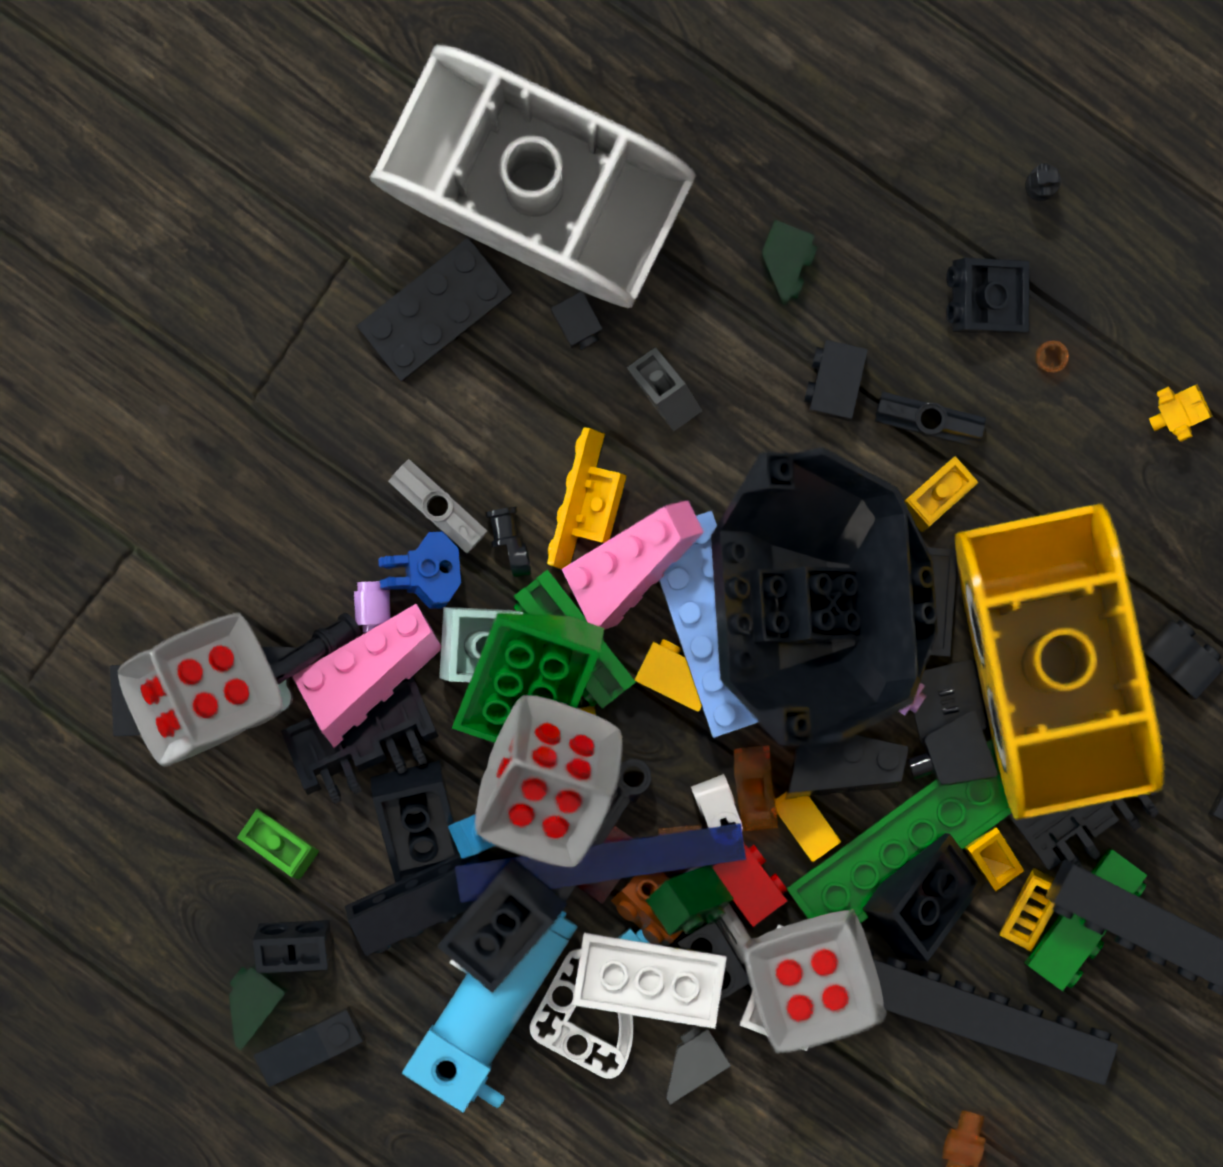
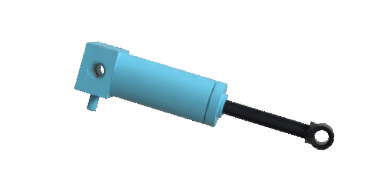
[402,759,651,1112]

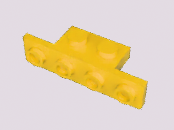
[547,427,627,569]

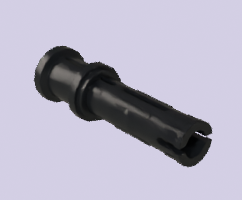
[269,613,361,685]

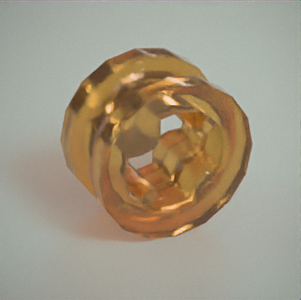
[1035,340,1069,373]

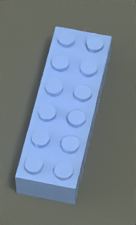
[659,511,758,738]

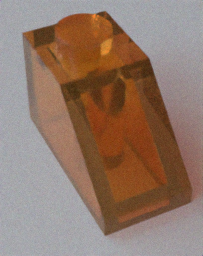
[734,745,778,831]

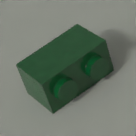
[646,864,734,935]

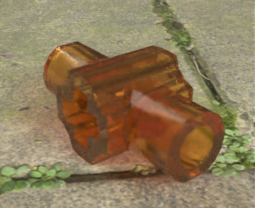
[942,1110,986,1167]

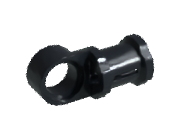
[485,506,531,578]

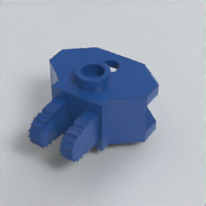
[378,532,461,609]

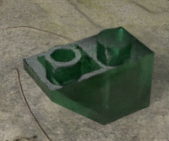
[760,220,818,305]

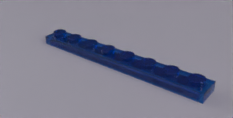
[455,823,746,902]

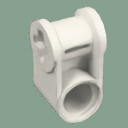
[691,774,743,845]

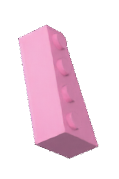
[562,500,704,629]
[292,604,441,748]

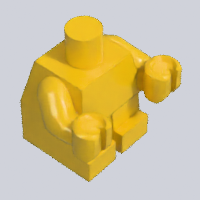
[1149,384,1212,442]

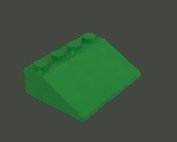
[452,612,604,743]

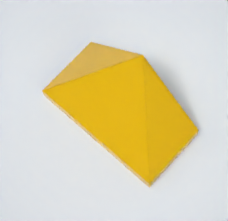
[964,827,1024,891]

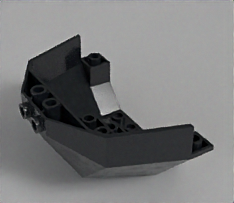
[711,447,938,745]

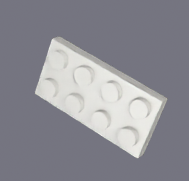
[572,933,727,1028]

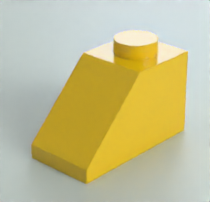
[635,639,702,712]

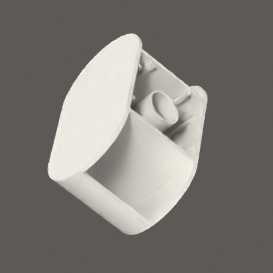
[370,46,696,308]

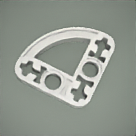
[530,948,633,1079]

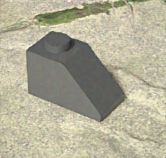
[627,347,702,432]
[666,1026,731,1105]

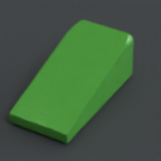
[237,808,319,880]

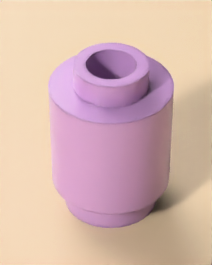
[354,581,391,632]

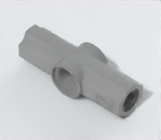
[388,459,488,554]

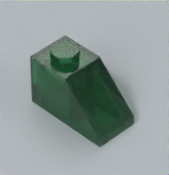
[229,964,288,1050]

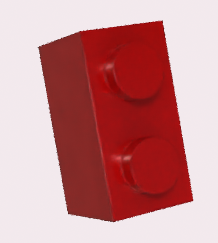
[712,842,788,927]

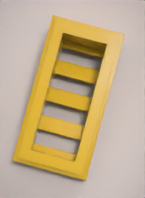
[999,868,1054,951]

